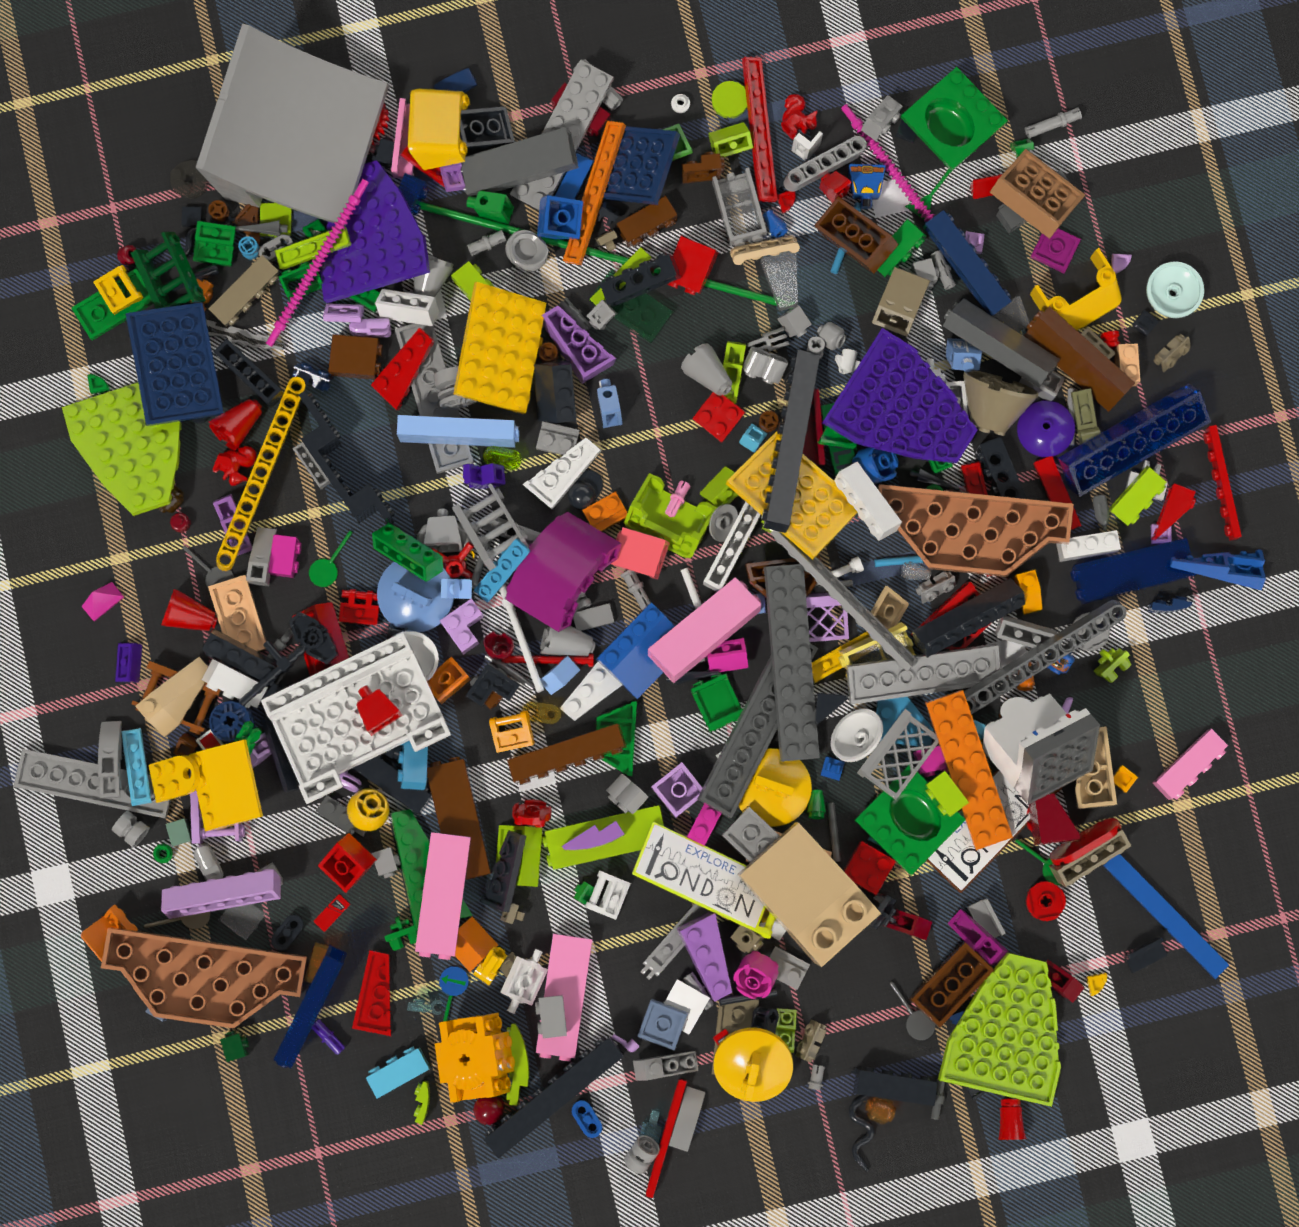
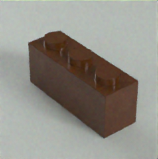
[617,196,677,248]

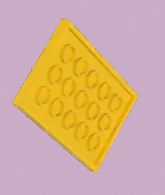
[453,282,546,414]
[726,431,858,560]

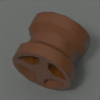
[208,200,230,223]
[759,411,779,432]

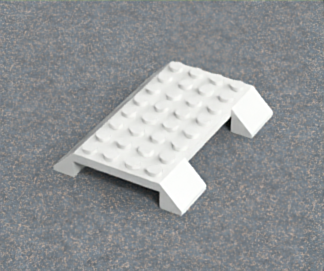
[261,633,451,804]

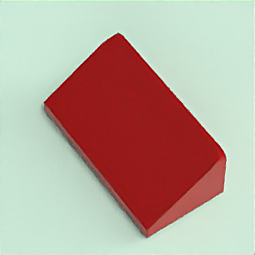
[970,174,1002,199]

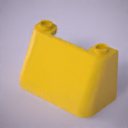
[408,88,470,170]

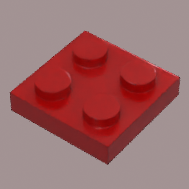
[692,392,746,442]

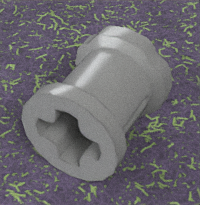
[807,336,825,360]

